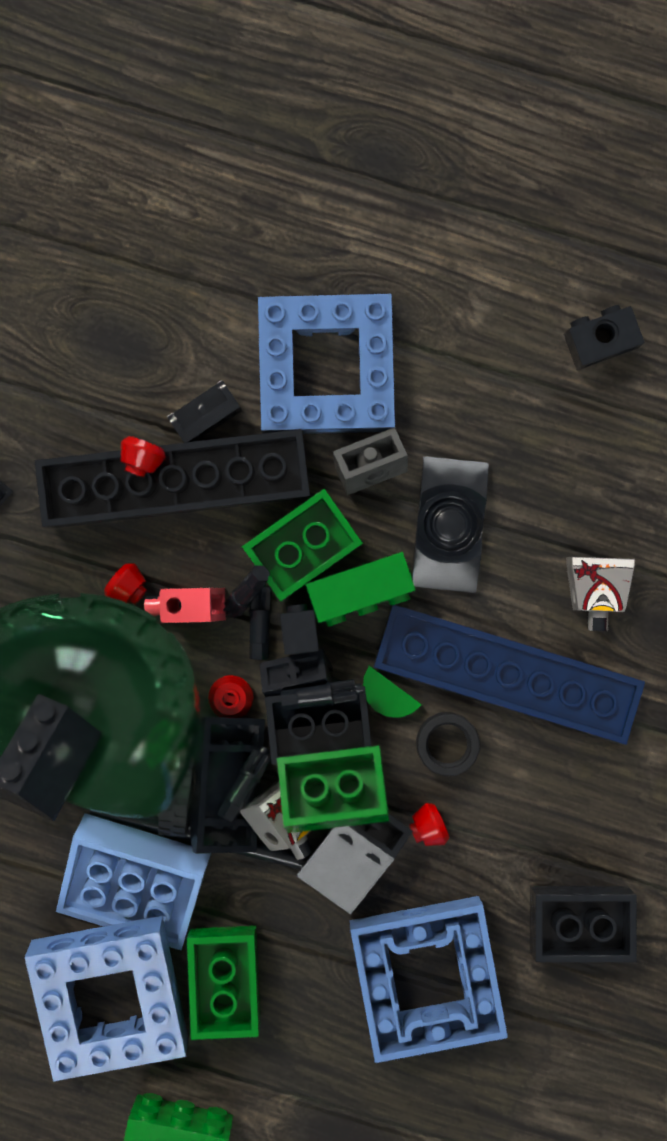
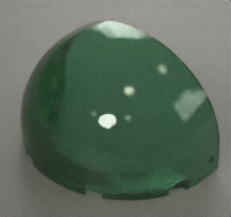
[0,593,200,818]

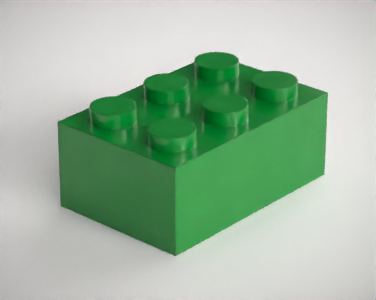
[242,489,363,602]
[306,552,416,627]
[277,746,389,833]
[187,926,260,1040]
[124,1093,233,1141]

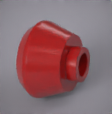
[121,436,166,478]
[104,563,147,606]
[208,675,253,718]
[409,803,450,846]

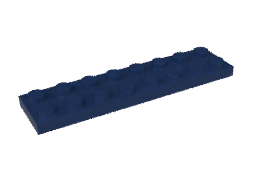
[373,605,645,745]

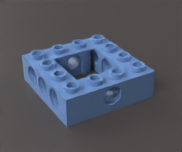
[258,294,395,434]
[350,896,508,1063]
[25,916,188,1082]

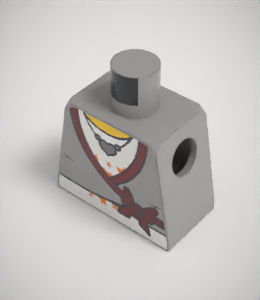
[566,557,635,631]
[240,780,314,860]

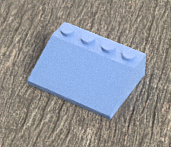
[56,813,211,950]

